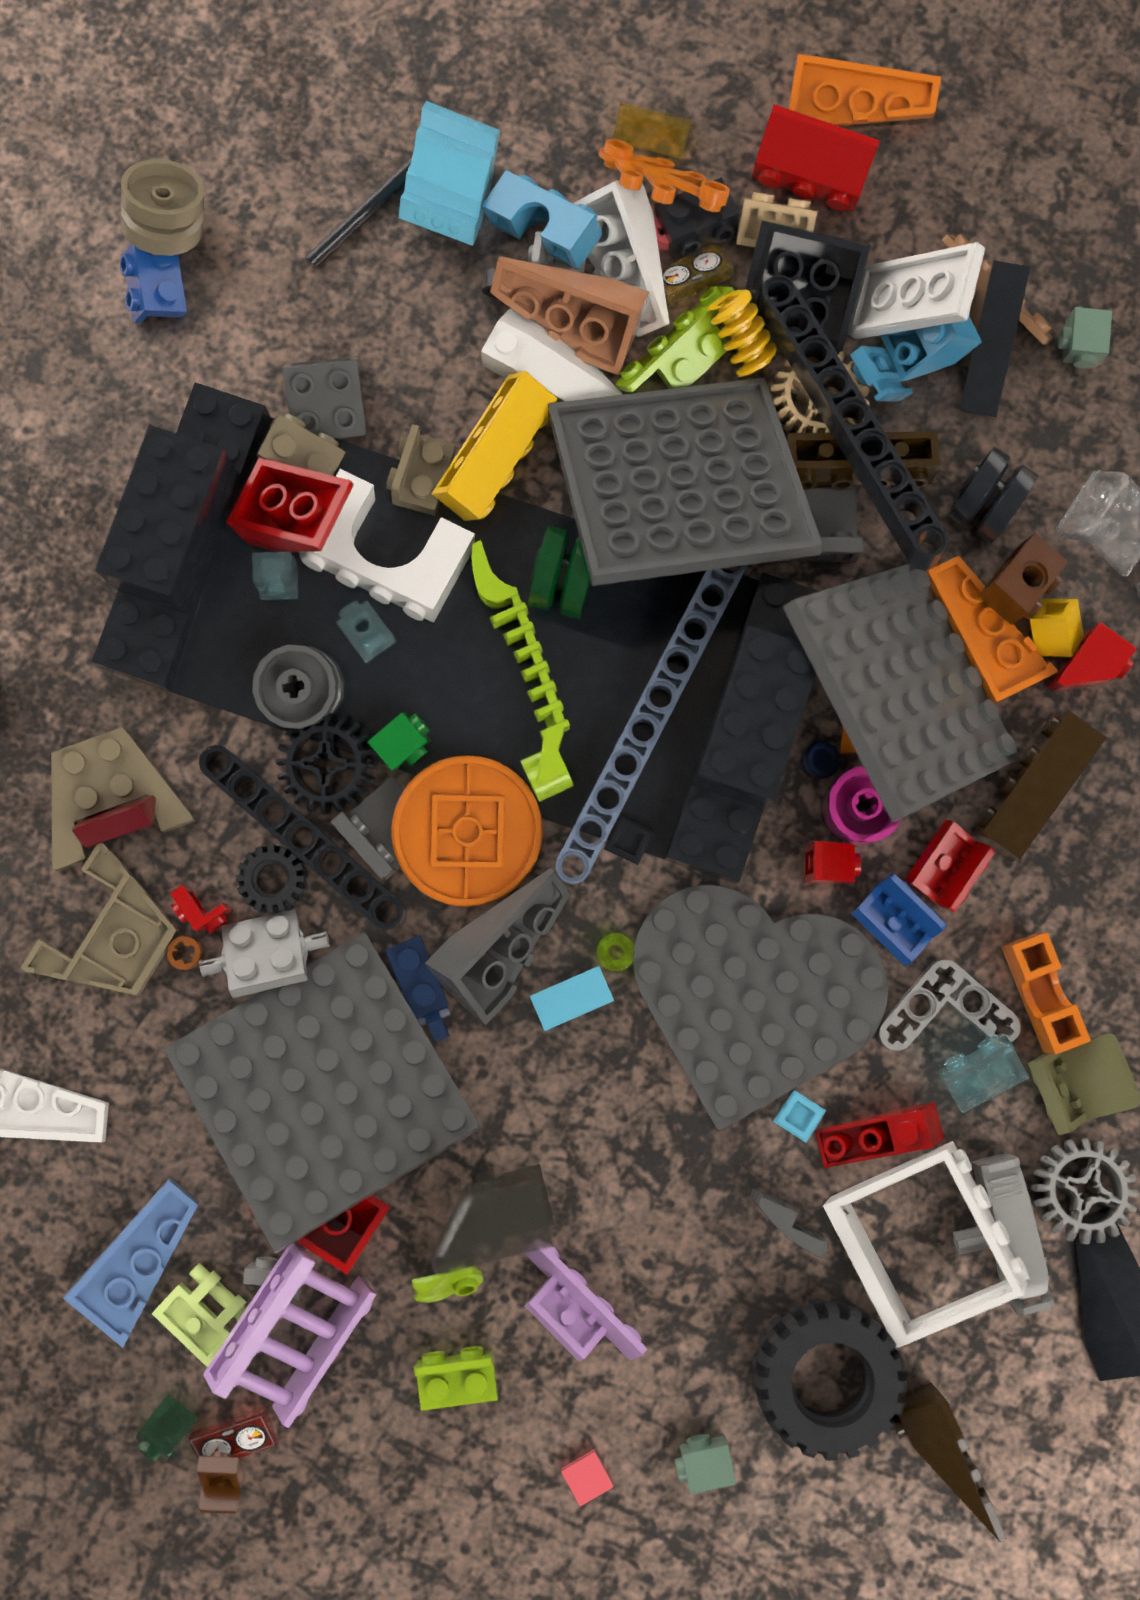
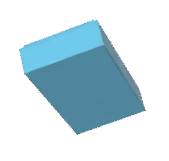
[530,966,614,1031]

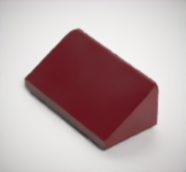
[72,795,156,848]

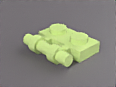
[152,1263,247,1367]

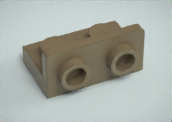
[387,424,456,516]

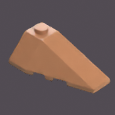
[490,257,649,375]

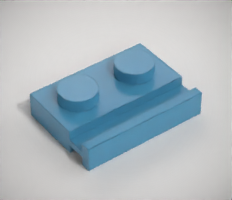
[850,346,913,401]

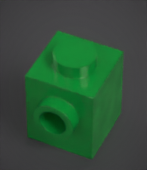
[368,712,431,771]

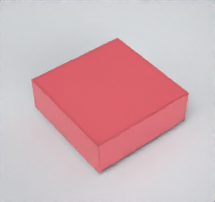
[561,1449,614,1507]

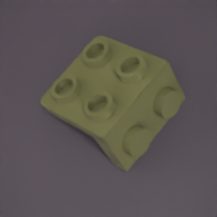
[1028,1033,1140,1135]

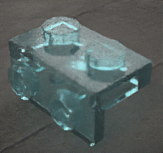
[938,1035,1030,1114]

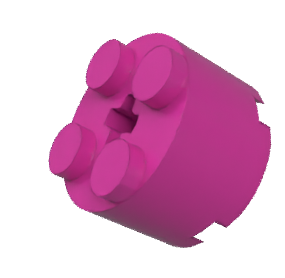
[822,766,902,845]

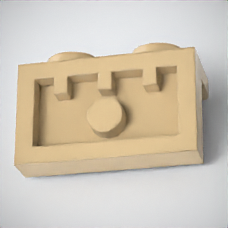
[736,192,817,247]

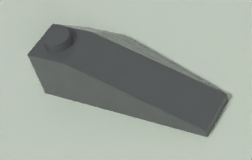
[425,869,570,1026]

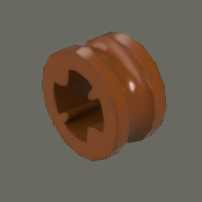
[167,936,204,970]

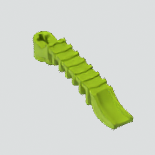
[472,540,574,802]

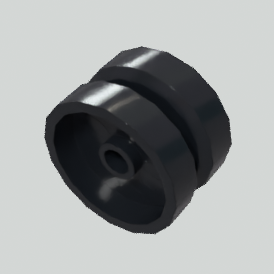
[947,446,1039,544]

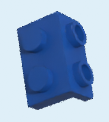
[120,244,187,324]
[851,873,947,967]

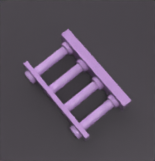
[203,1242,377,1428]

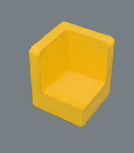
[1029,599,1084,657]

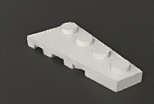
[0,1069,109,1143]

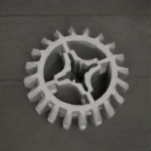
[1031,1138,1139,1244]

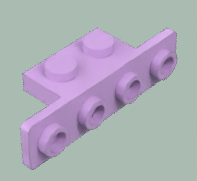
[522,1238,647,1362]

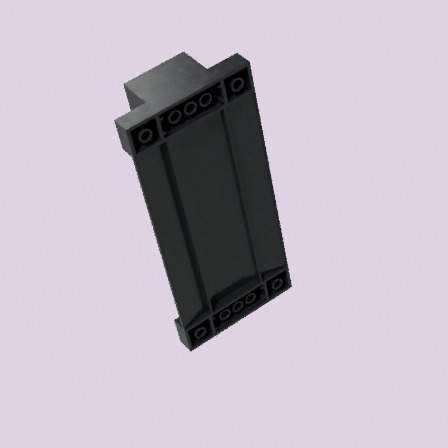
[91,382,820,884]

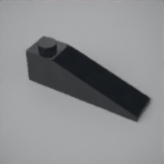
[1074,1206,1140,1381]

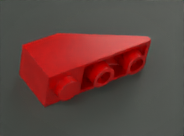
[815,1101,945,1168]

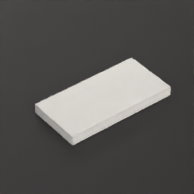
[847,242,985,339]

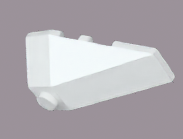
[573,180,669,337]
[481,308,623,403]

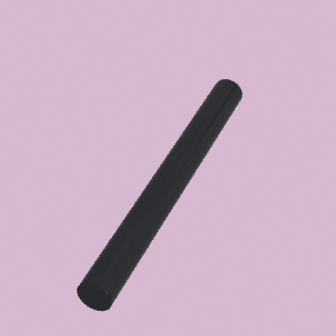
[305,158,412,268]

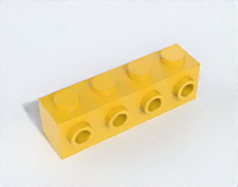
[431,371,557,521]

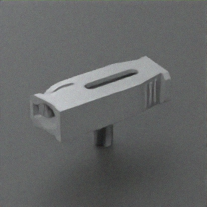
[953,1153,1055,1315]

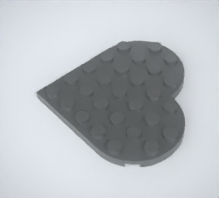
[633,885,888,1132]

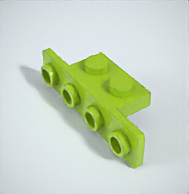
[615,286,734,393]

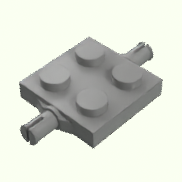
[199,909,330,998]

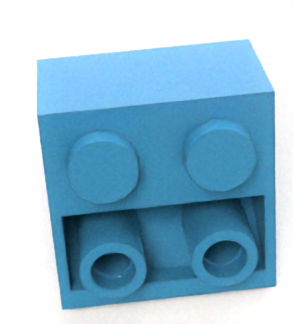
[880,315,982,381]

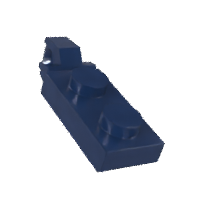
[385,935,451,1042]

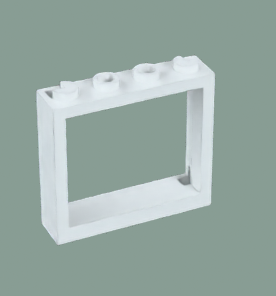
[823,1141,1029,1349]

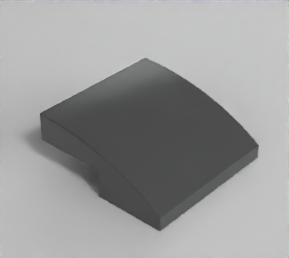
[750,1188,828,1259]

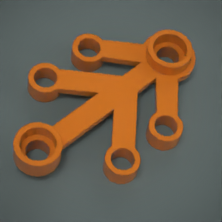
[598,139,730,212]

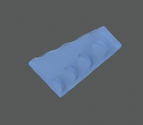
[64,1177,199,1348]

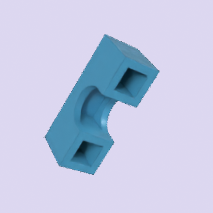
[481,170,602,270]

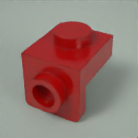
[170,885,233,933]

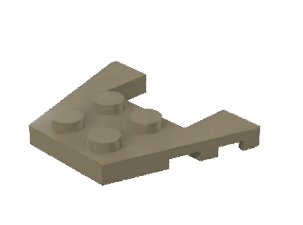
[51,727,196,871]
[20,842,179,996]

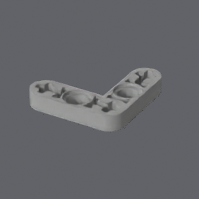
[876,959,1021,1051]

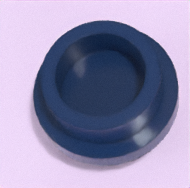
[802,741,841,779]

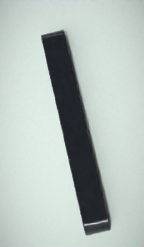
[759,275,948,571]

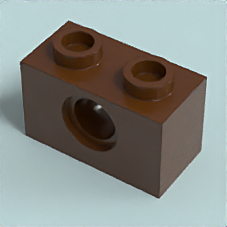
[978,533,1068,625]

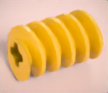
[706,289,777,377]

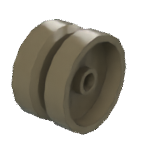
[121,159,204,256]

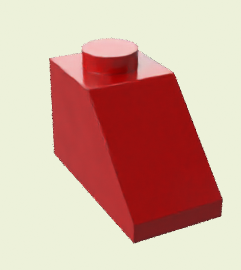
[1047,622,1137,692]
[804,841,861,884]

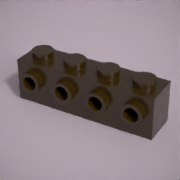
[786,431,940,490]
[974,711,1107,862]

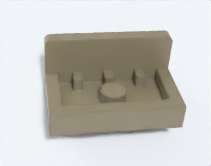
[256,414,345,476]

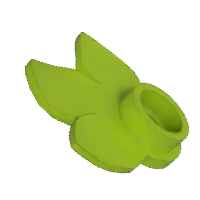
[412,1258,483,1303]

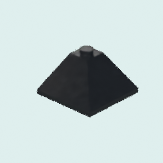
[745,220,871,355]

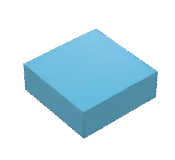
[773,1089,826,1143]

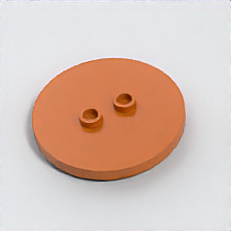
[391,755,543,907]

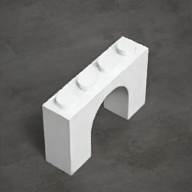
[299,469,475,623]

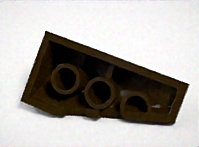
[892,1383,1007,1542]

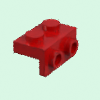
[904,819,995,912]

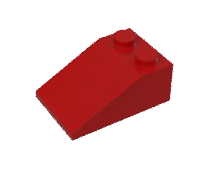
[226,457,354,553]

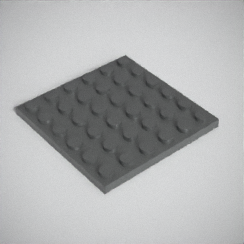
[548,377,823,586]
[783,564,1021,823]
[163,932,481,1253]

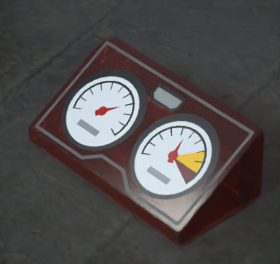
[188,1406,278,1460]

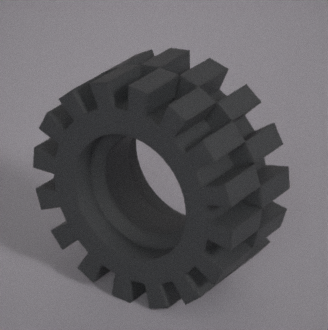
[236,845,308,914]

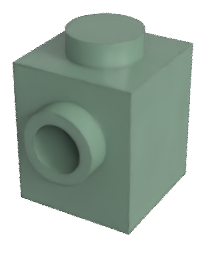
[1058,307,1112,369]
[675,1434,736,1495]

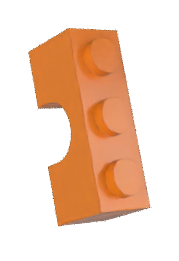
[1001,932,1091,1055]

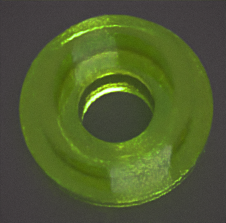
[597,933,634,971]

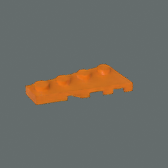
[788,54,941,126]
[926,556,1059,704]

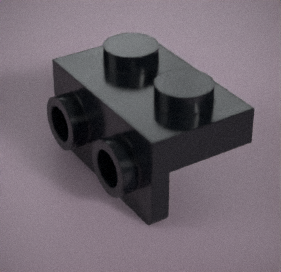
[654,177,740,258]

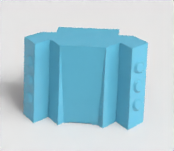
[399,101,500,246]

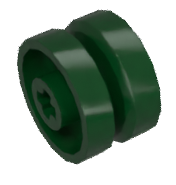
[528,526,591,619]

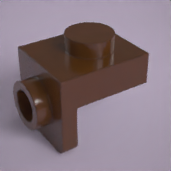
[197,1452,243,1514]

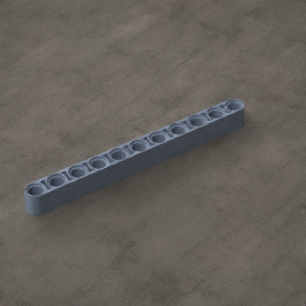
[556,565,748,885]

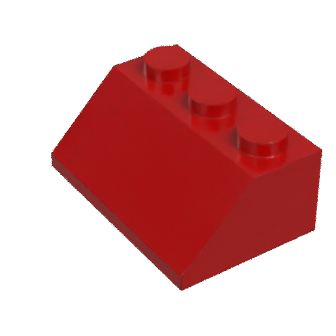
[752,104,880,212]
[249,1195,390,1275]

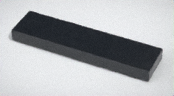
[960,260,1031,417]

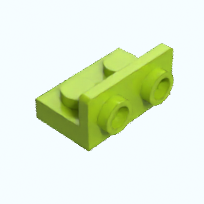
[414,1346,498,1411]

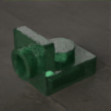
[135,1394,198,1462]

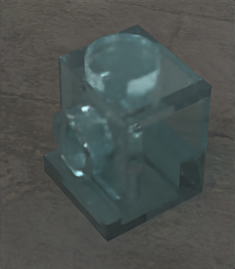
[252,552,298,600]
[336,600,396,664]

